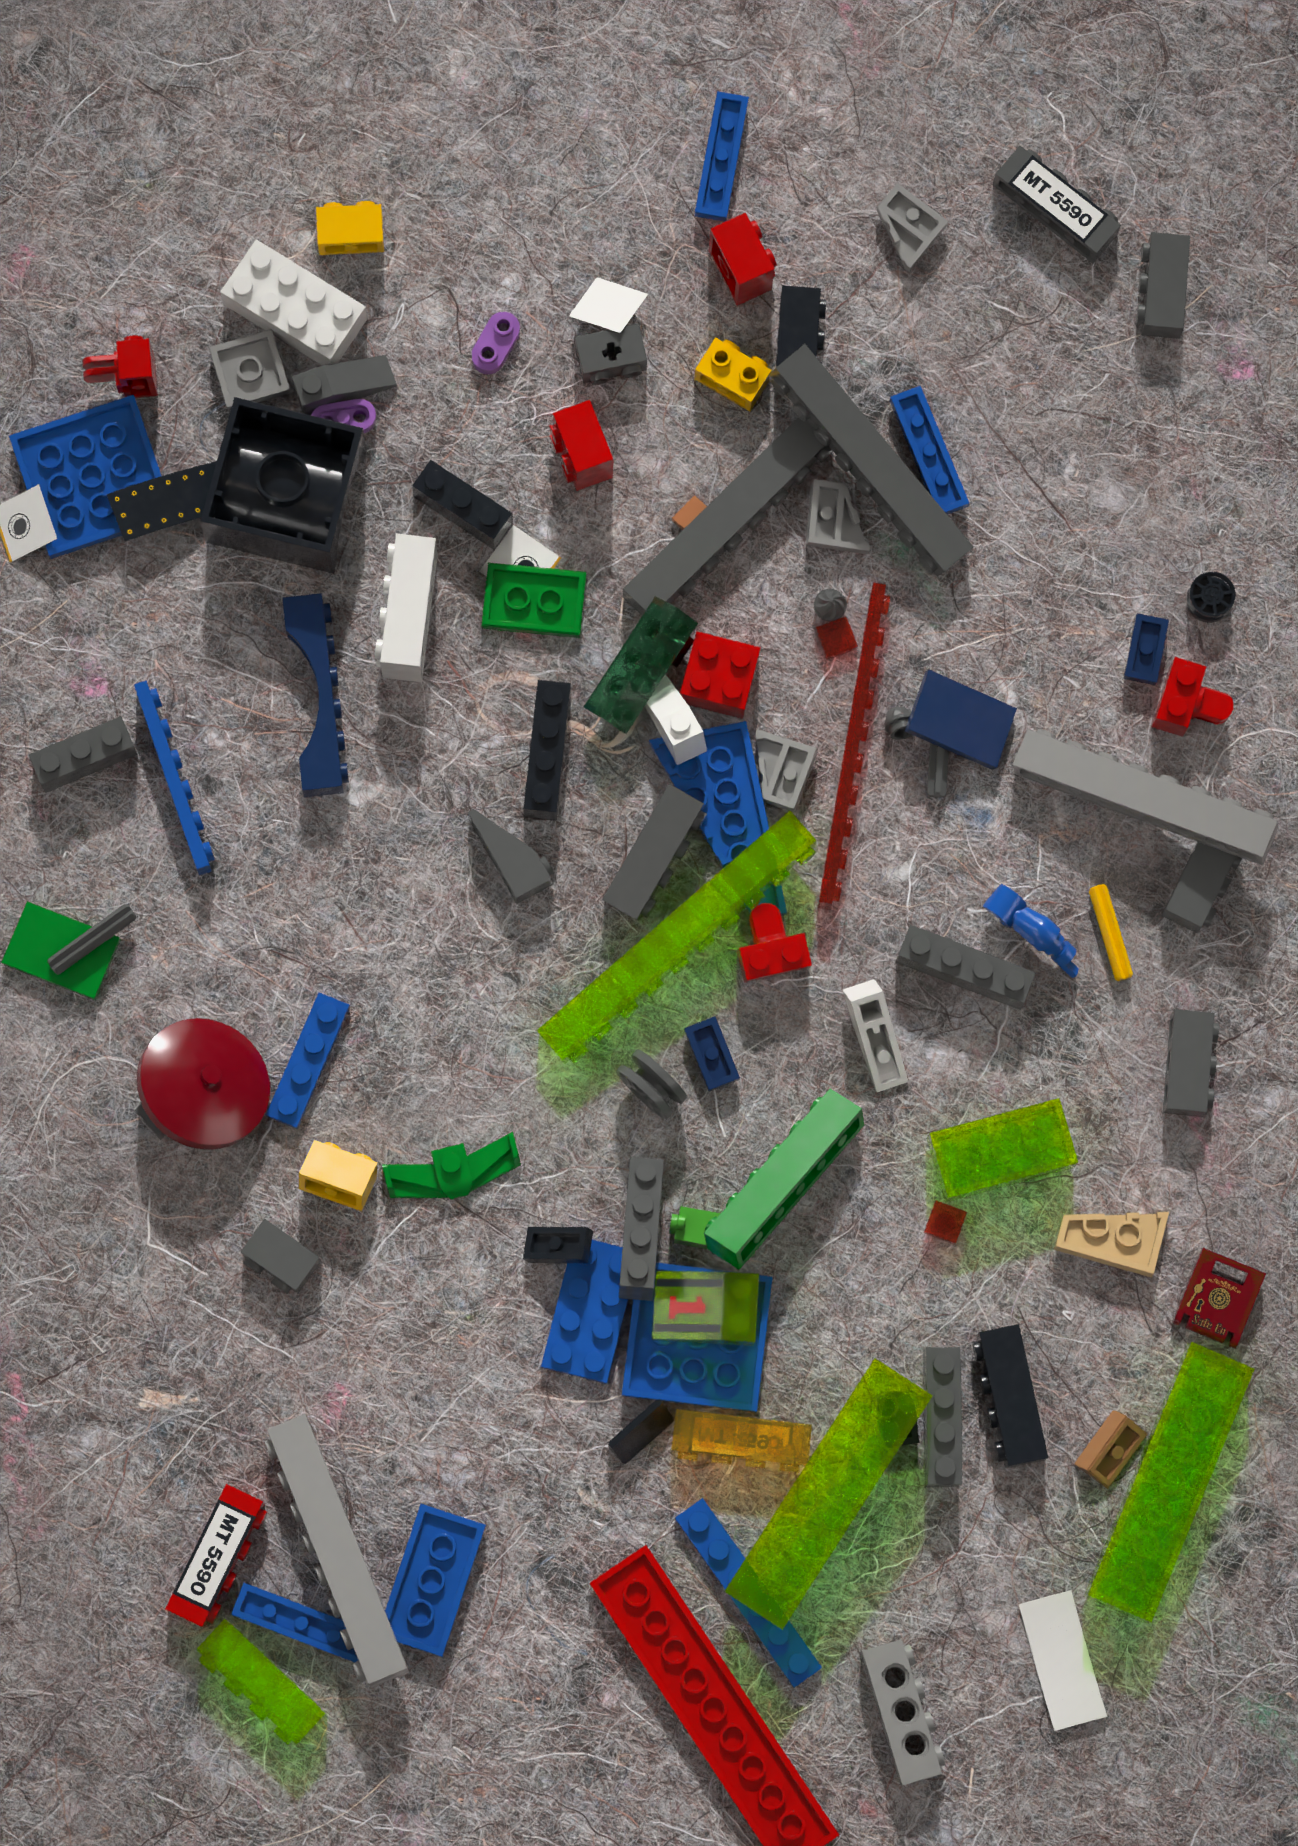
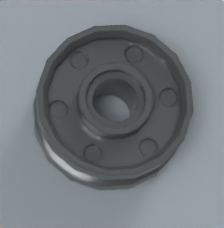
[616,1049,688,1120]

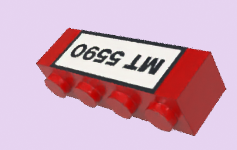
[165,1484,267,1628]

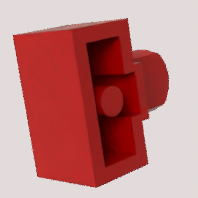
[82,335,158,398]
[1152,657,1234,737]
[737,903,812,983]

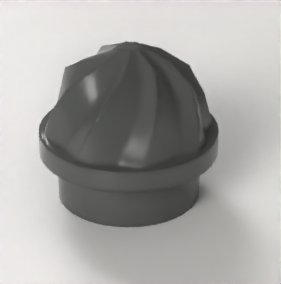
[814,589,847,622]
[884,706,912,740]

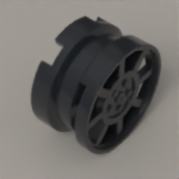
[1186,572,1236,623]

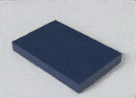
[905,670,1017,770]

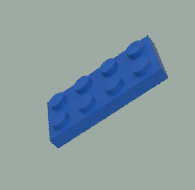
[541,1240,628,1384]
[385,1504,486,1657]

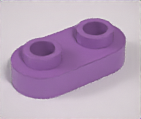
[472,312,520,374]
[311,399,376,433]

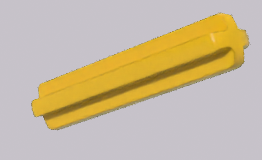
[1089,884,1133,981]

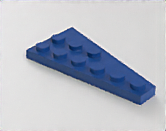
[649,721,787,916]

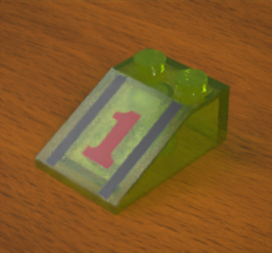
[652,1271,759,1346]

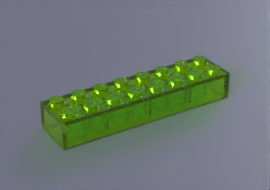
[1083,1342,1255,1624]
[724,1358,933,1630]

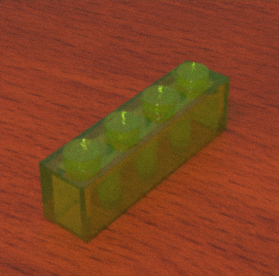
[196,1619,327,1745]

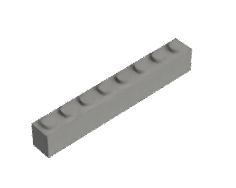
[1013,729,1278,866]
[265,1414,409,1688]

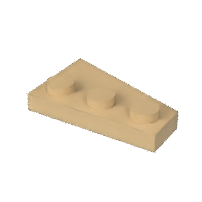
[1054,1212,1169,1278]

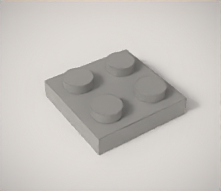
[209,329,290,411]

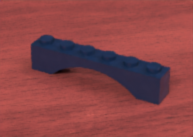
[282,593,349,798]

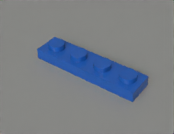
[694,91,749,222]
[889,385,970,515]
[266,992,350,1129]
[231,1582,359,1663]

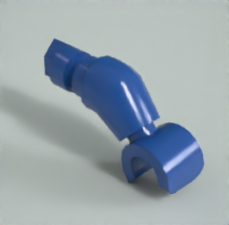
[983,884,1079,978]

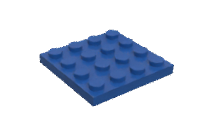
[9,395,162,559]
[622,1262,773,1413]

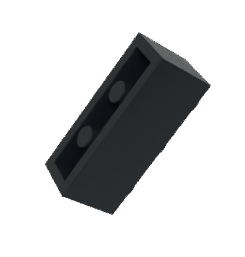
[774,285,826,389]
[412,460,513,550]

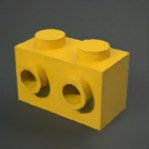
[316,201,384,255]
[694,337,771,412]
[299,1140,377,1211]

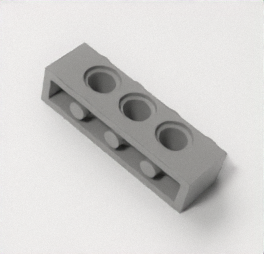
[860,1639,946,1786]

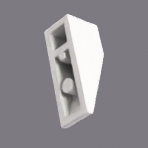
[634,672,707,765]
[843,979,908,1092]

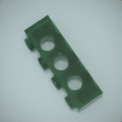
[584,596,698,734]

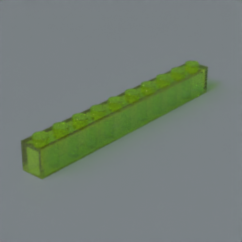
[536,811,817,1064]

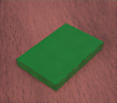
[481,562,586,638]
[1,901,121,1001]

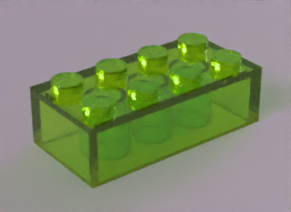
[926,1098,1078,1203]

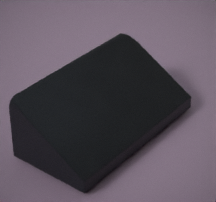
[608,1399,674,1464]

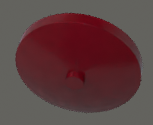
[137,1018,270,1150]

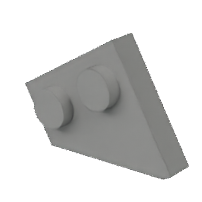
[805,479,870,554]
[755,729,818,812]

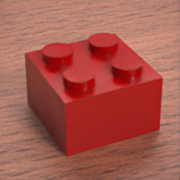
[709,212,777,306]
[549,400,614,491]
[680,631,761,719]

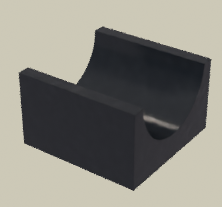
[200,397,367,574]

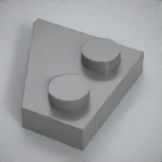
[877,183,948,272]

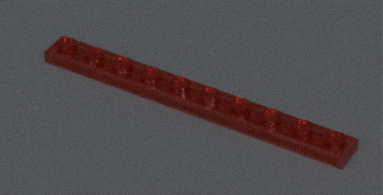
[817,582,891,910]

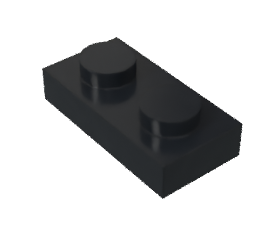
[523,1227,593,1263]

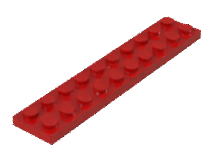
[589,1545,839,1846]

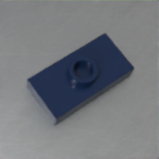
[1123,613,1169,685]
[684,1016,740,1092]

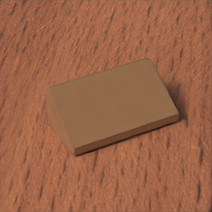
[1075,1410,1148,1489]

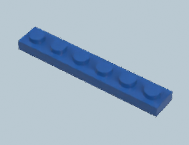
[134,680,215,876]
[675,1498,822,1688]

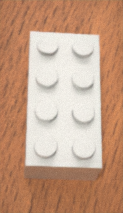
[220,239,368,366]
[375,533,438,682]

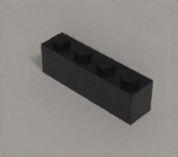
[523,680,571,821]
[972,1324,1048,1469]

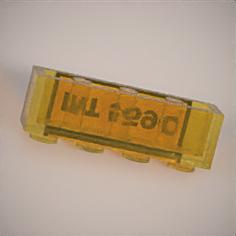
[671,1409,812,1473]

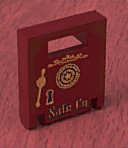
[1172,1248,1266,1349]

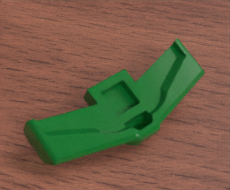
[382,1131,521,1200]

